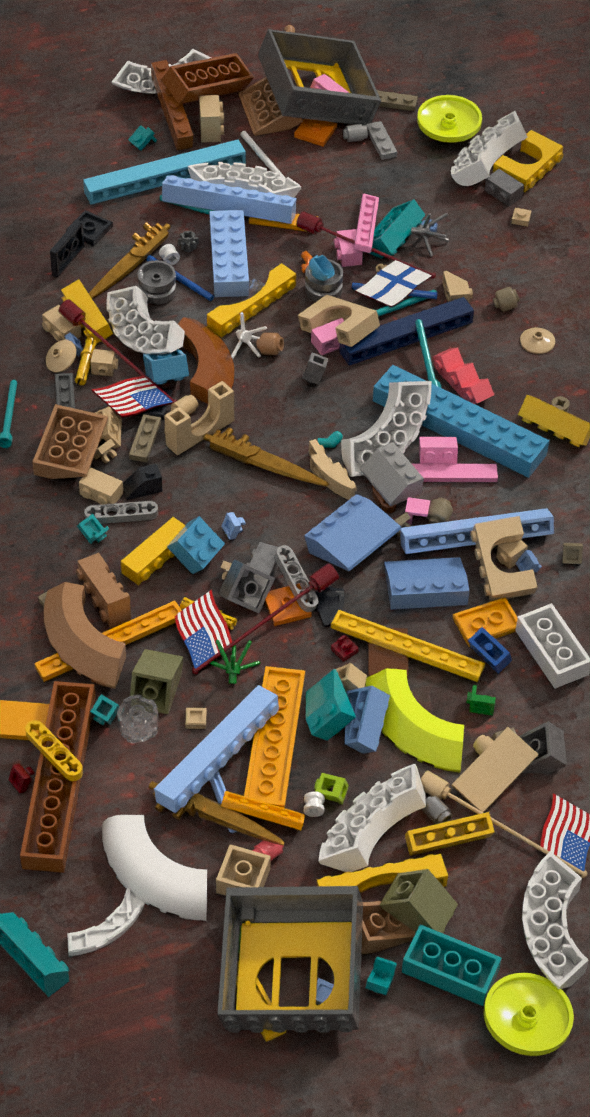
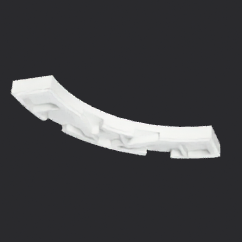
[67,887,145,956]

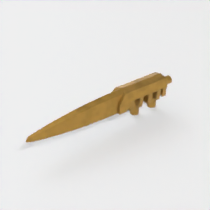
[89,222,171,299]
[204,428,329,486]
[149,779,284,846]

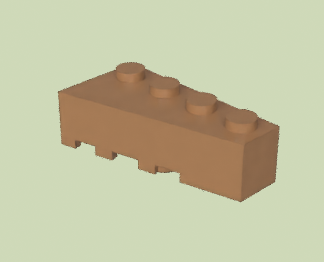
[76,553,131,628]

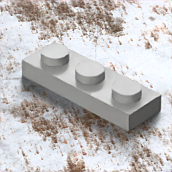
[366,121,397,160]

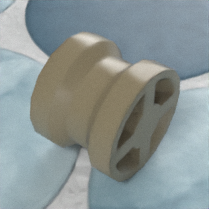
[551,396,570,413]

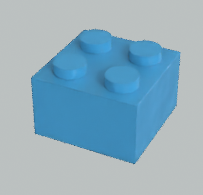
[143,349,189,384]
[167,516,225,574]

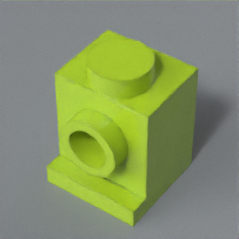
[314,773,349,805]

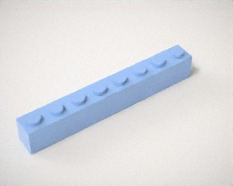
[162,175,296,224]
[400,508,554,554]
[154,685,279,813]

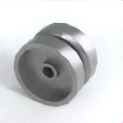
[305,259,343,302]
[137,260,176,305]

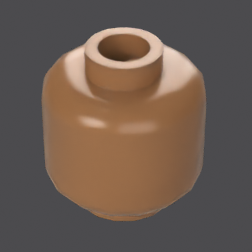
[257,332,284,356]

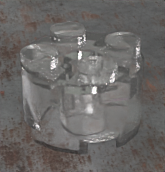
[117,695,159,744]

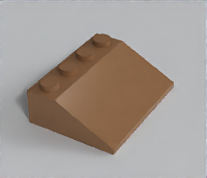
[238,77,303,136]
[33,404,108,479]

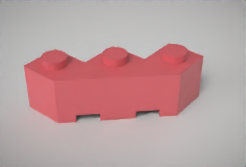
[432,347,494,404]

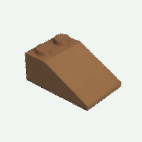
[361,901,416,954]

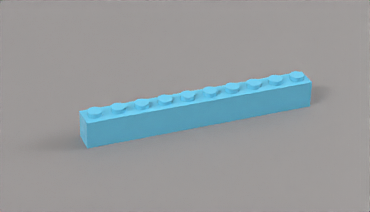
[83,140,246,204]

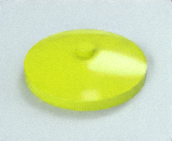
[417,95,482,142]
[484,973,574,1056]

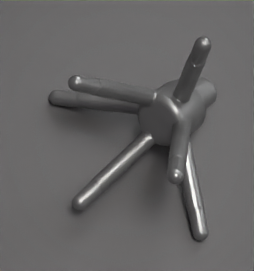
[411,213,449,257]

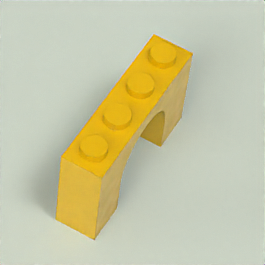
[493,130,563,193]

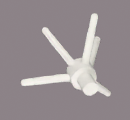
[231,312,267,359]

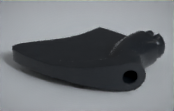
[309,586,345,627]

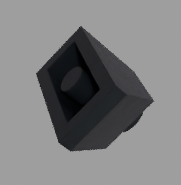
[123,464,163,500]

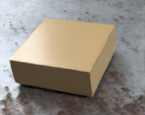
[185,708,207,729]

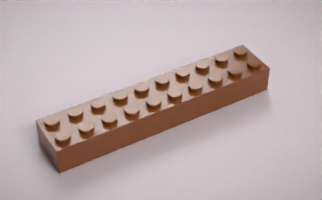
[20,681,96,873]

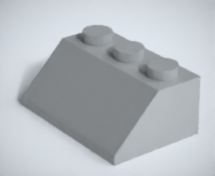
[360,442,424,507]

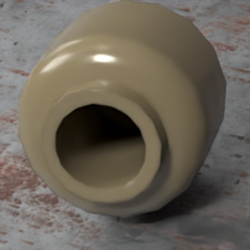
[493,287,520,312]
[427,497,453,524]

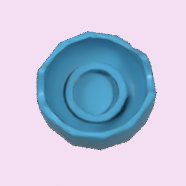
[309,255,335,281]

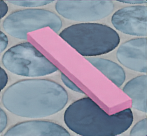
[354,194,379,253]
[412,464,498,482]

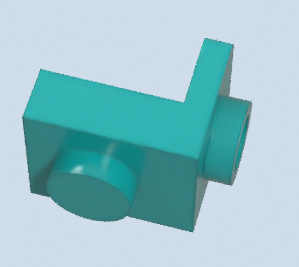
[128,125,157,151]
[77,514,109,544]
[365,957,397,995]

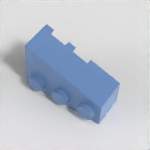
[345,686,390,754]

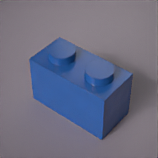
[468,627,512,674]

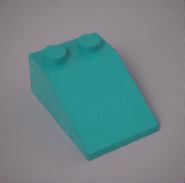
[306,669,356,741]

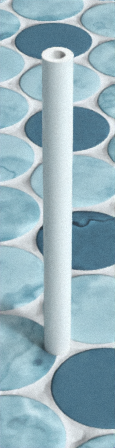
[240,131,286,179]

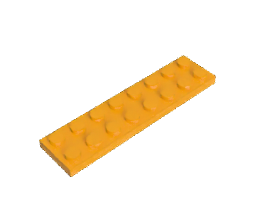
[244,666,305,808]

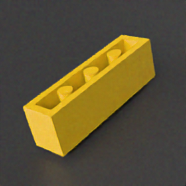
[61,279,113,343]
[518,395,590,447]
[121,517,185,585]
[405,812,494,856]

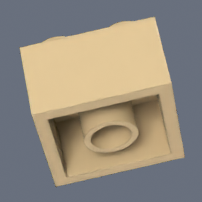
[199,95,224,142]
[216,844,271,896]

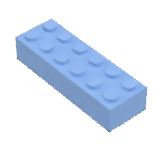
[210,210,249,297]

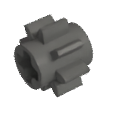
[178,231,199,252]

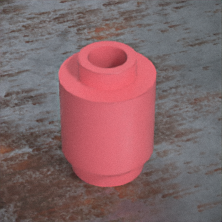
[252,840,284,860]

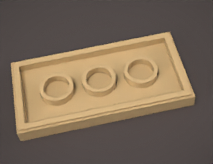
[452,727,539,813]

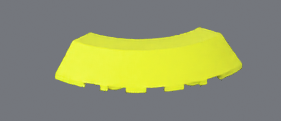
[366,668,464,773]

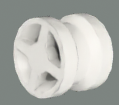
[159,244,180,265]
[304,792,325,817]

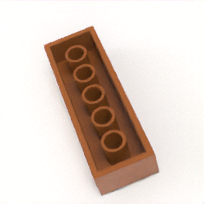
[162,53,254,104]

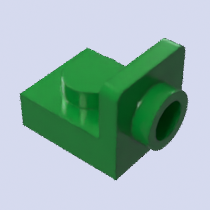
[466,685,496,716]

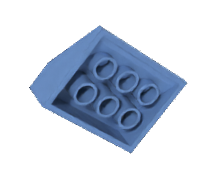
[304,494,401,571]
[384,557,469,610]

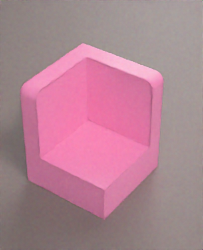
[405,497,430,525]

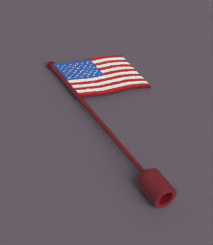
[58,299,177,417]
[175,563,339,675]

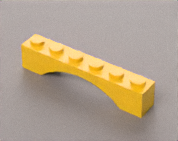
[207,263,296,338]
[317,854,448,893]

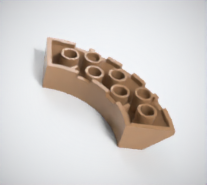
[44,582,126,689]

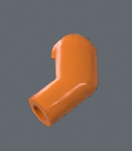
[301,251,313,273]

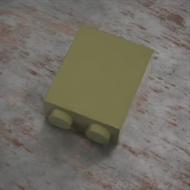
[129,649,183,714]
[379,869,458,933]

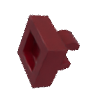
[331,635,359,662]
[8,763,35,794]

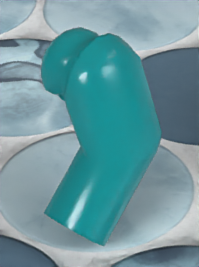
[318,431,343,448]

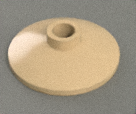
[520,328,555,354]
[46,340,76,373]

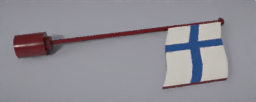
[296,211,436,307]

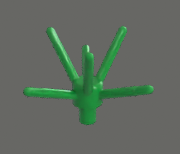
[209,640,260,684]

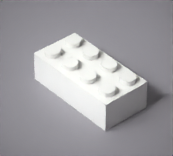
[515,603,590,688]

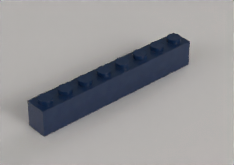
[339,297,474,366]

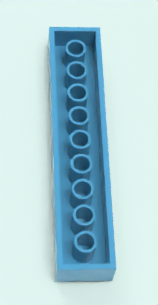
[373,365,549,478]

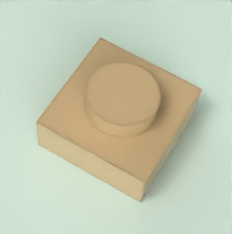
[511,208,531,227]

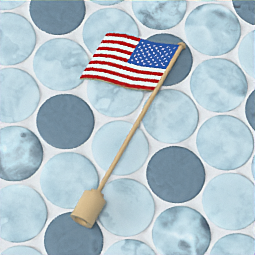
[421,771,590,878]

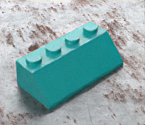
[370,199,425,258]
[0,912,69,997]

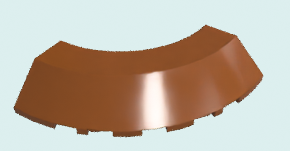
[178,317,235,404]

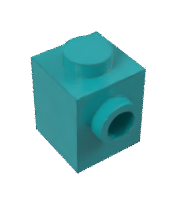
[90,694,120,725]

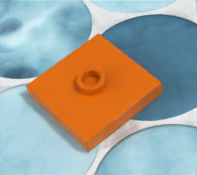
[294,119,337,147]
[265,583,312,626]

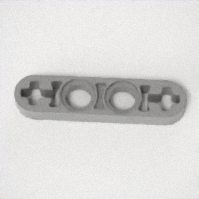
[84,501,158,524]
[275,545,318,612]

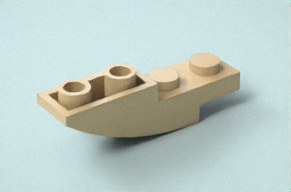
[309,439,357,500]

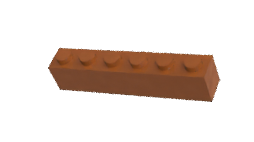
[151,60,193,150]

